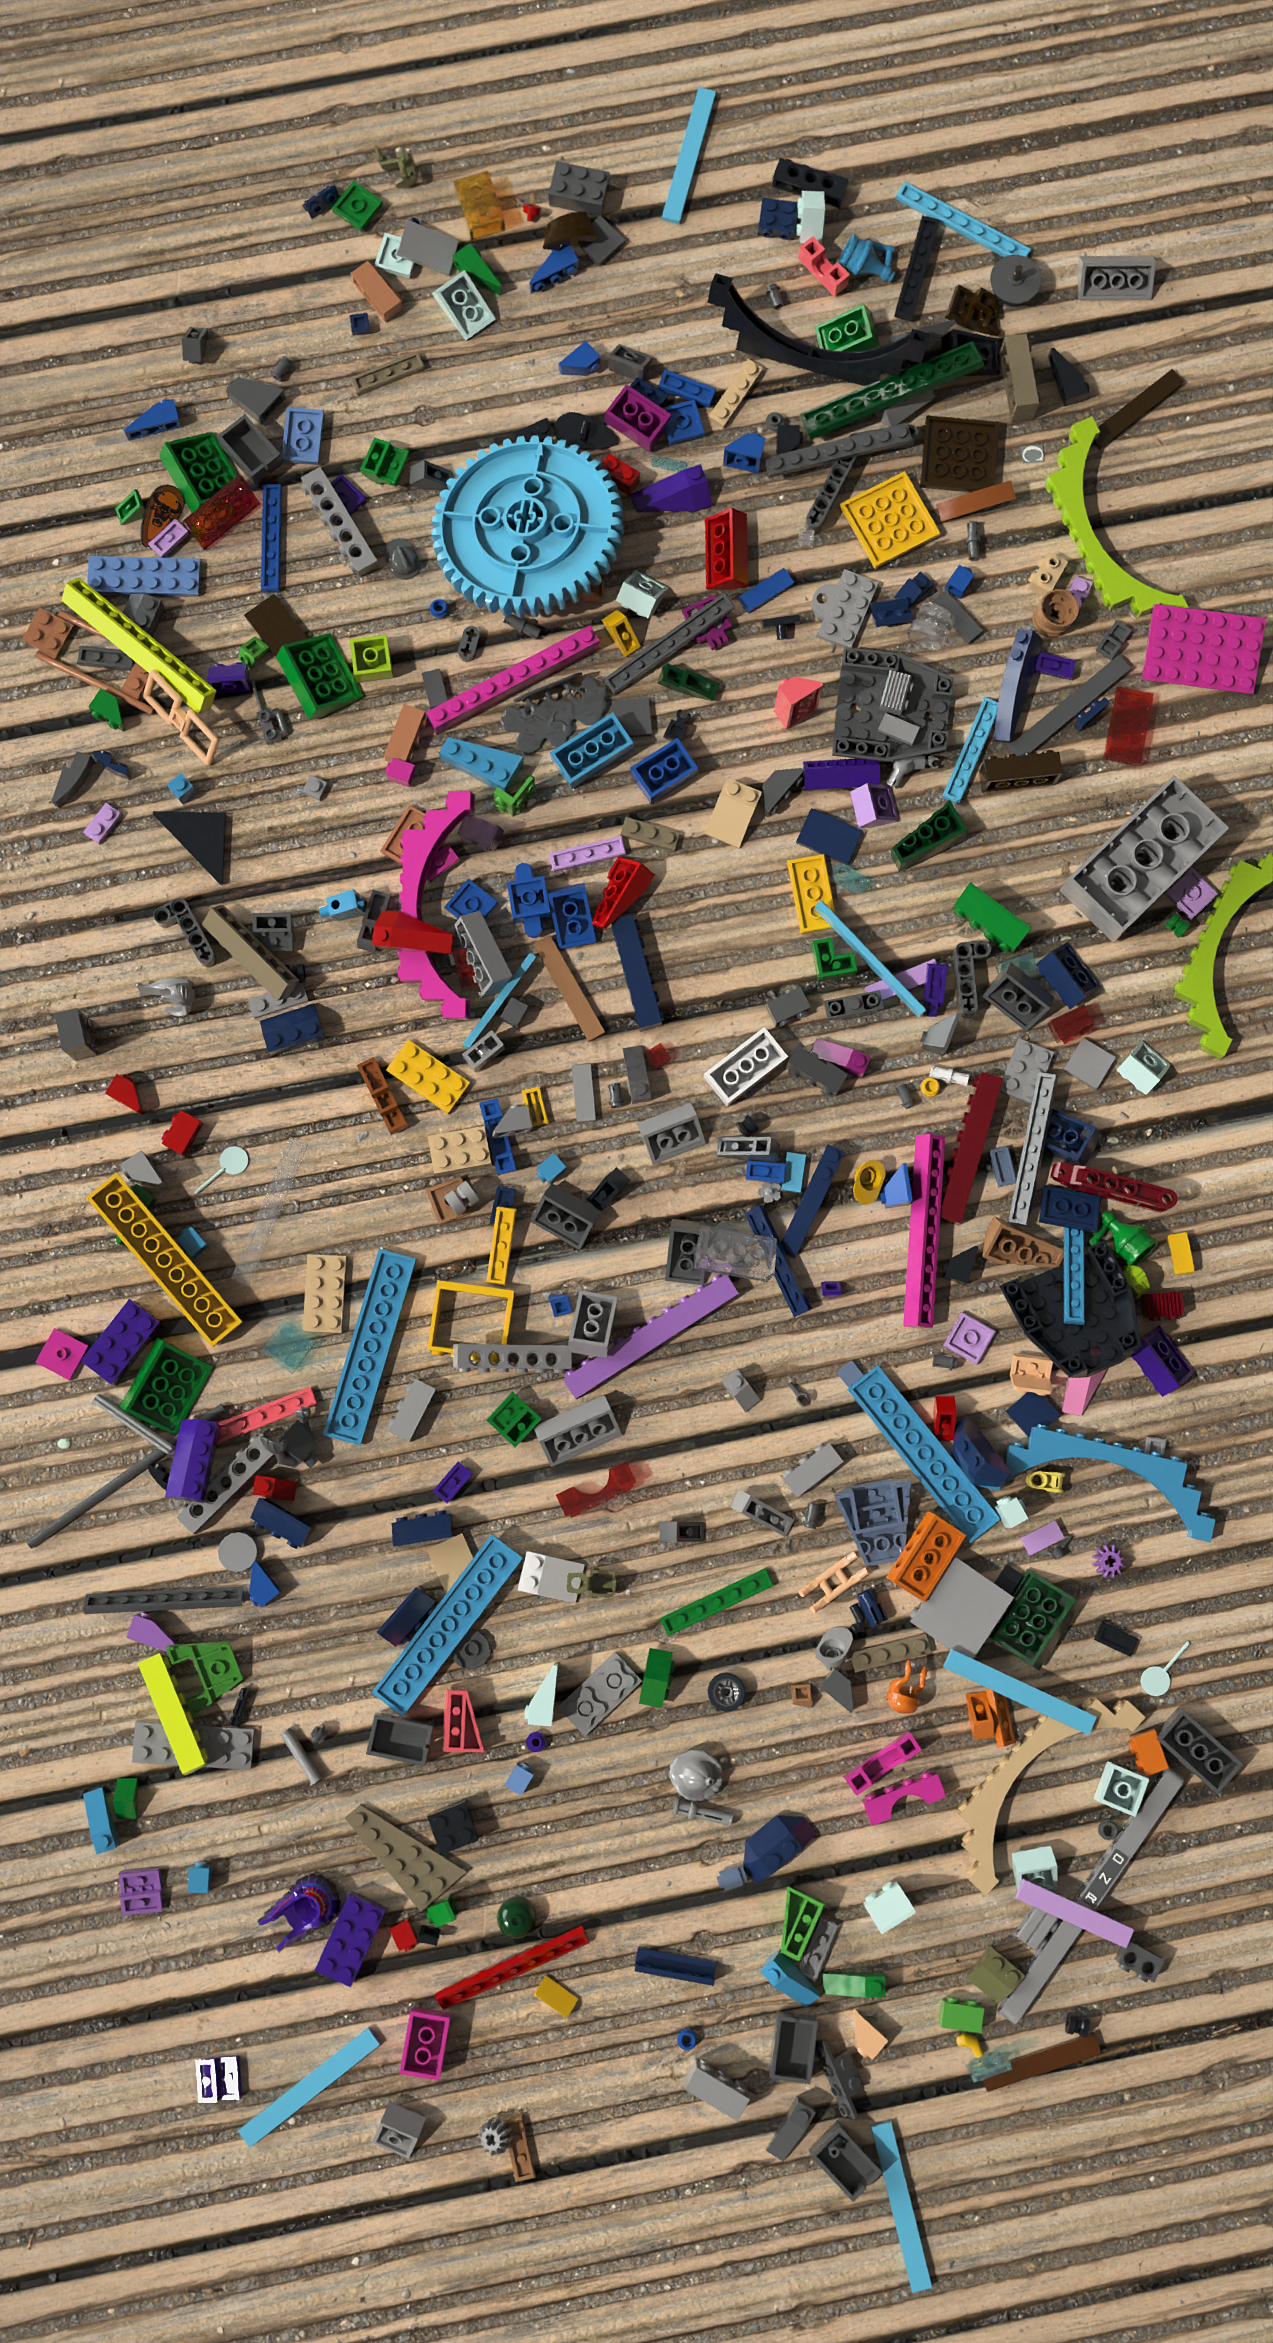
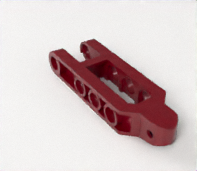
[1050,1162,1178,1213]

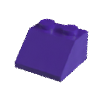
[207,662,251,695]

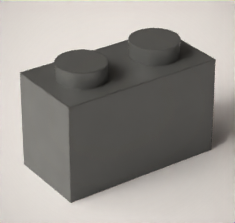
[765,987,811,1027]

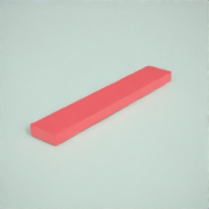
[217,1387,319,1445]

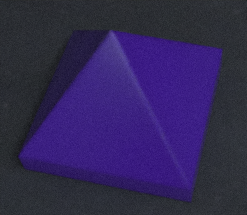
[821,1282,842,1299]

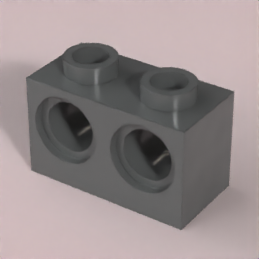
[1115,1940,1165,1983]

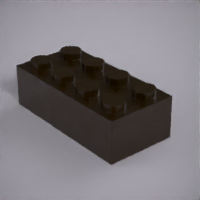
[979,750,1062,793]

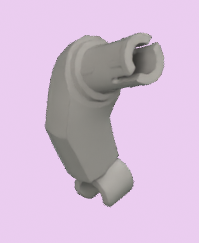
[887,755,939,789]

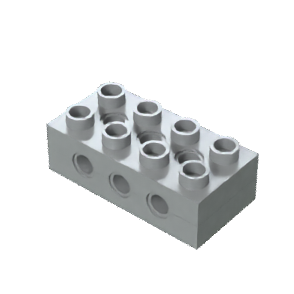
[1060,775,1229,943]

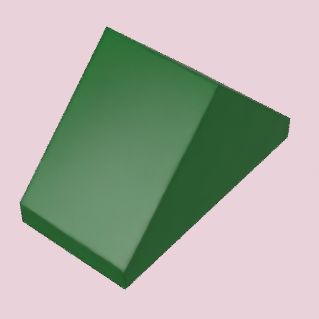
[115,489,145,525]
[113,1778,138,1819]

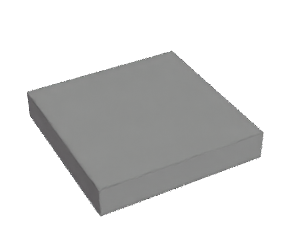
[1063,1038,1116,1090]

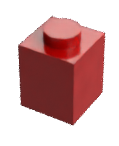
[389,1917,418,1952]

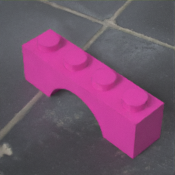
[843,1731,922,1796]
[862,1770,946,1826]

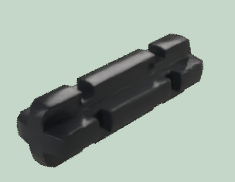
[229,1688,251,1727]

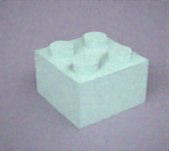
[1093,1761,1149,1817]

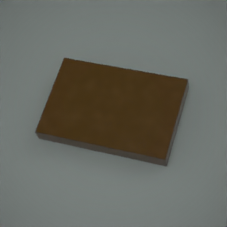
[244,594,307,659]

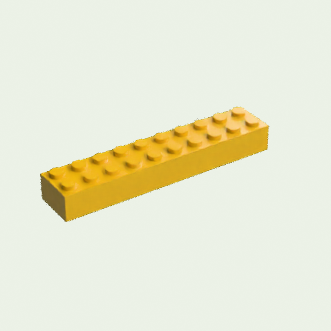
[86,1172,243,1347]

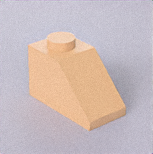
[853,2009,888,2060]

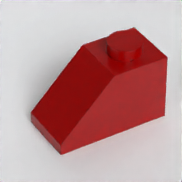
[105,1074,143,1115]
[933,1396,957,1441]
[252,1475,298,1501]

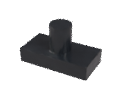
[761,614,800,640]

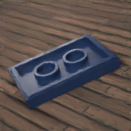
[796,808,863,865]
[1039,1185,1101,1233]

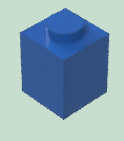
[945,565,975,599]

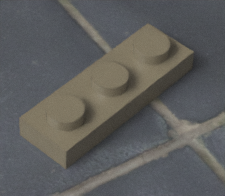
[620,817,680,852]

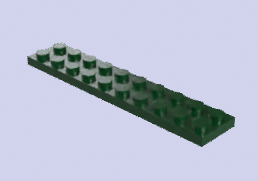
[800,341,985,440]

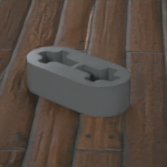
[458,626,480,662]

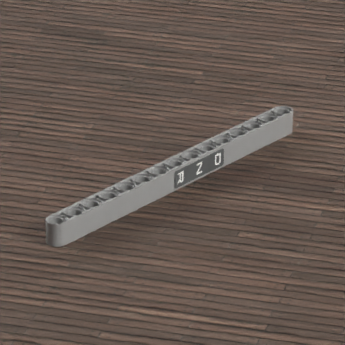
[997,1765,1185,2024]

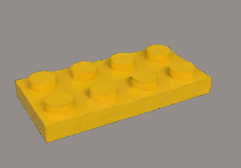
[386,1040,470,1114]

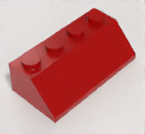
[705,508,748,590]

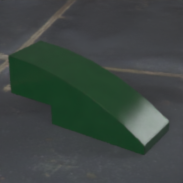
[657,663,720,701]

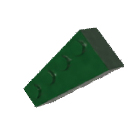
[891,800,968,872]

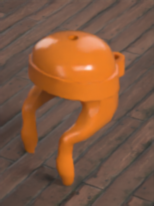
[886,1660,927,1714]

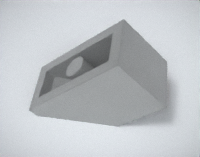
[491,1104,532,1139]
[721,1369,760,1412]

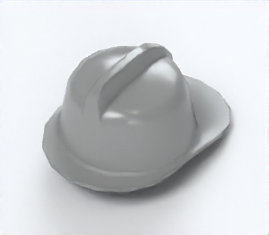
[815,1627,853,1671]

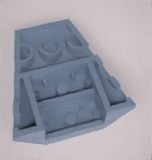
[834,1479,911,1567]

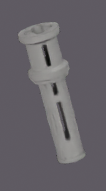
[672,1797,733,1827]

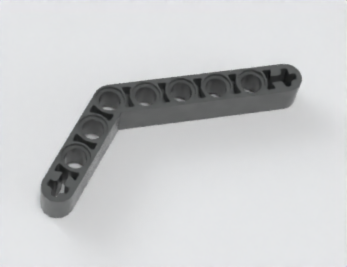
[805,424,918,534]

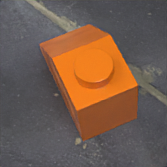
[966,1691,994,1740]

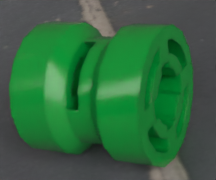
[1164,912,1191,938]

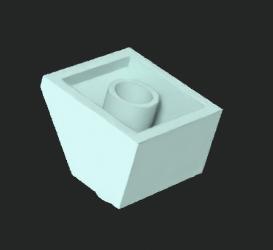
[616,570,668,618]
[1117,1041,1171,1095]
[1012,1846,1058,1892]

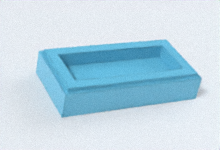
[781,1152,806,1193]

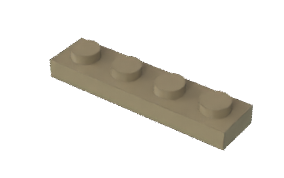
[850,1633,931,1672]

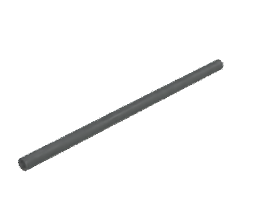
[26,1404,226,1549]

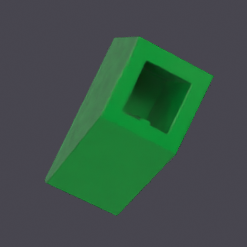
[88,688,125,732]

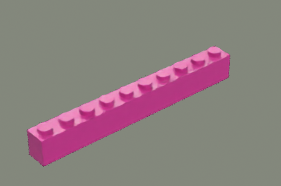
[426,625,600,735]
[903,1134,945,1328]

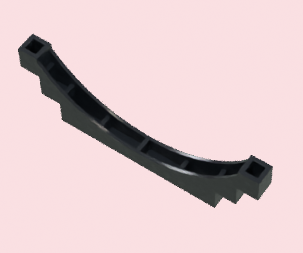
[707,273,930,386]

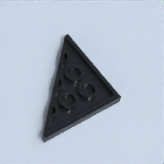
[153,811,226,885]

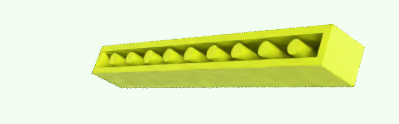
[62,578,216,714]

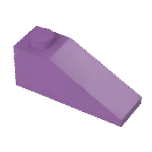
[126,1612,179,1652]

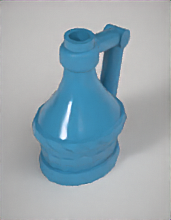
[838,234,895,282]

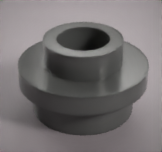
[766,412,784,431]
[310,1724,328,1744]
[1098,1820,1118,1840]

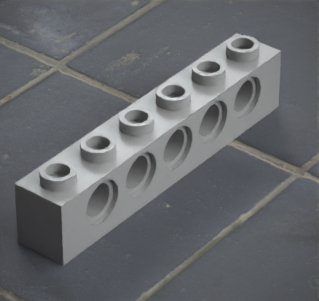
[300,467,378,577]
[453,1344,572,1373]
[176,1433,275,1534]

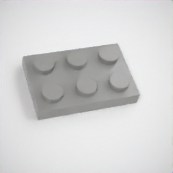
[999,1038,1054,1105]

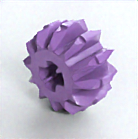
[1092,1545,1126,1578]

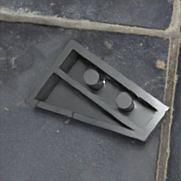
[786,1042,848,1097]

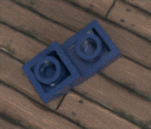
[93,751,132,780]

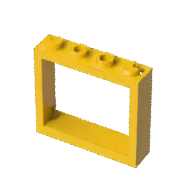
[427,1280,515,1363]

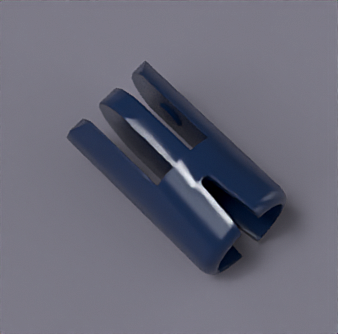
[856,1588,888,1628]

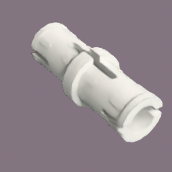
[929,1065,969,1086]

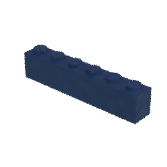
[611,914,664,1032]

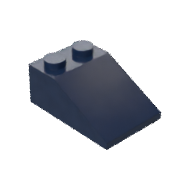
[1044,1109,1102,1166]

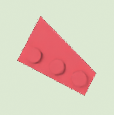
[443,1689,484,1752]

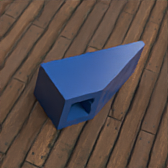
[529,245,579,294]

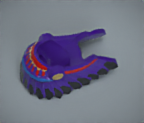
[257,1873,341,1952]

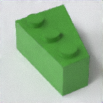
[781,1884,826,1961]

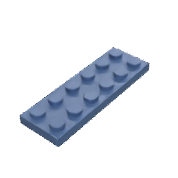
[87,556,201,597]

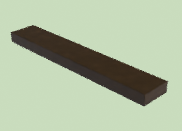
[1093,369,1184,450]

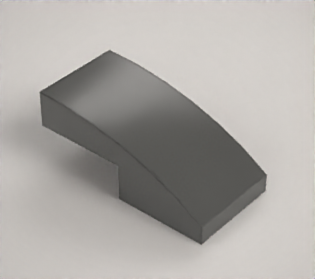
[1095,620,1132,660]

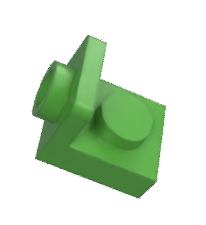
[238,636,269,670]

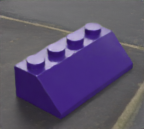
[165,1419,221,1503]

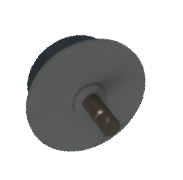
[990,255,1041,306]

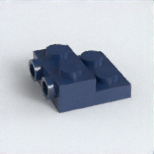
[758,198,798,240]

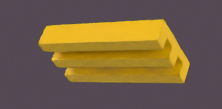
[522,1086,549,1128]

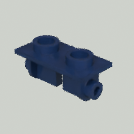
[302,185,340,219]

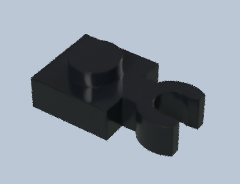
[663,709,691,743]

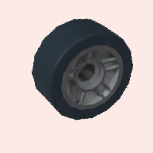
[707,1673,745,1712]

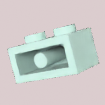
[994,1496,1028,1528]

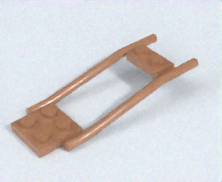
[22,608,154,715]

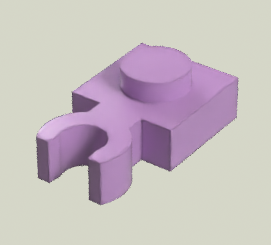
[1069,576,1093,609]

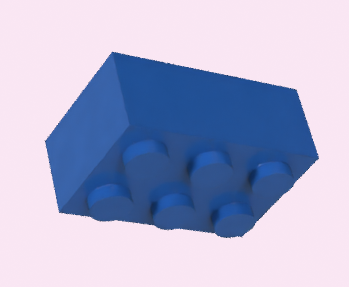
[630,738,698,804]

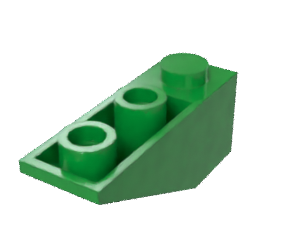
[452,244,503,296]

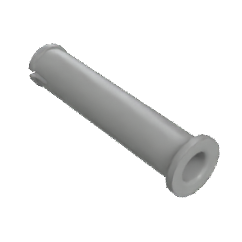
[280,1728,324,1786]

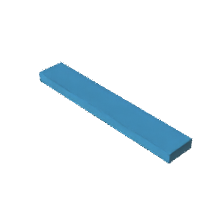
[1064,1227,1085,1325]

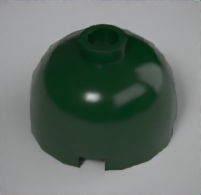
[496,1896,537,1939]

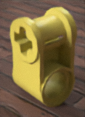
[1026,1471,1065,1493]

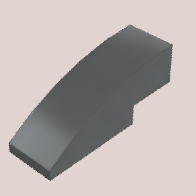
[51,751,95,808]
[357,890,391,953]

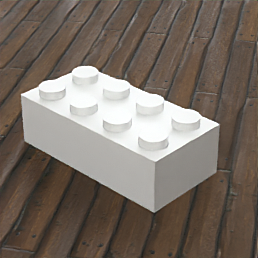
[703,1027,788,1107]

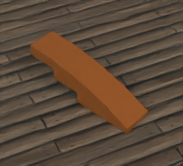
[936,480,1016,522]
[357,1057,408,1135]

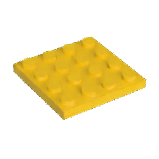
[840,471,940,569]

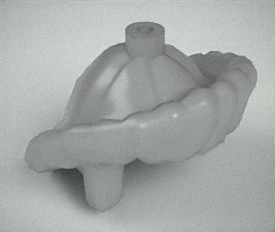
[669,1750,724,1801]

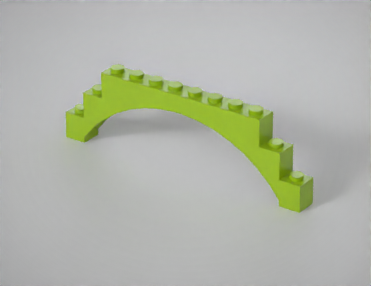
[1045,416,1189,618]
[1174,853,1273,1059]

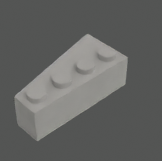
[455,911,512,999]

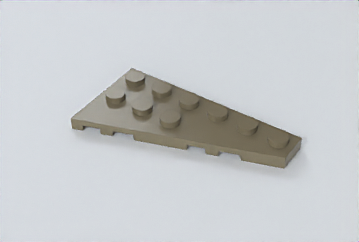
[345,1804,467,1912]

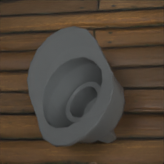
[384,538,420,580]

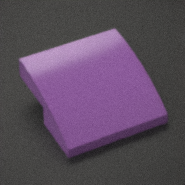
[118,1867,163,1916]

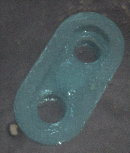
[832,864,867,894]

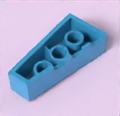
[439,737,524,793]

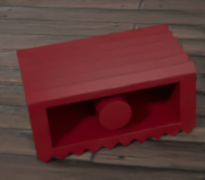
[1141,1291,1185,1322]

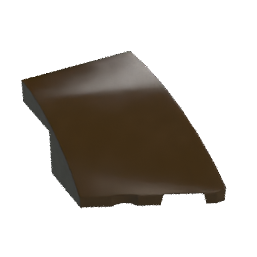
[543,211,598,251]
[945,284,1001,337]

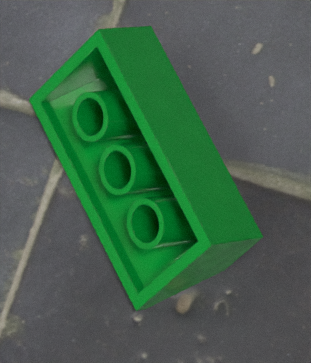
[952,882,1031,954]

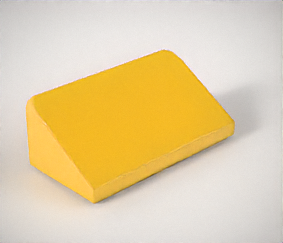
[534,1975,579,2018]

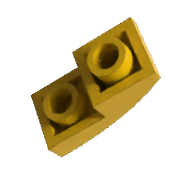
[1167,1232,1194,1276]

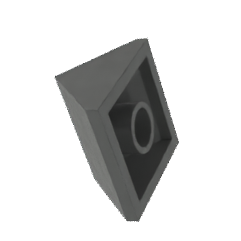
[608,344,653,380]

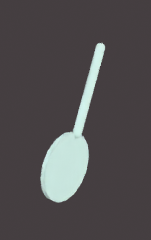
[195,1146,248,1194]
[1141,1642,1190,1696]

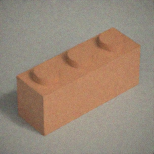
[350,261,403,323]
[384,704,428,763]

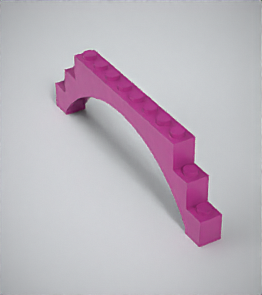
[398,791,475,1020]

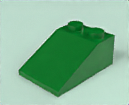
[814,304,880,351]

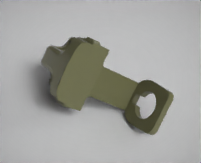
[374,145,418,189]
[567,1568,617,1599]

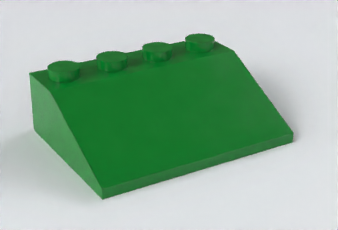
[159,432,247,517]
[276,633,364,721]
[120,1338,213,1435]

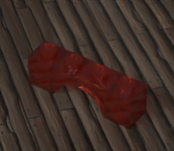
[556,1461,637,1518]

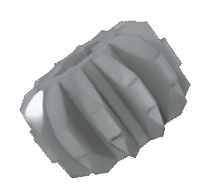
[477,2118,514,2156]

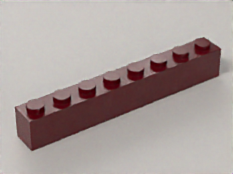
[940,1072,1003,1226]

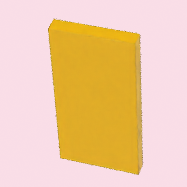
[787,854,836,934]

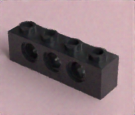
[772,158,848,209]

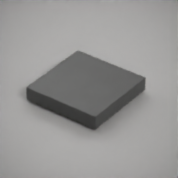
[578,216,625,266]
[612,698,652,738]

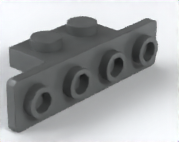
[815,2040,865,2119]

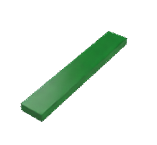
[660,1568,774,1636]

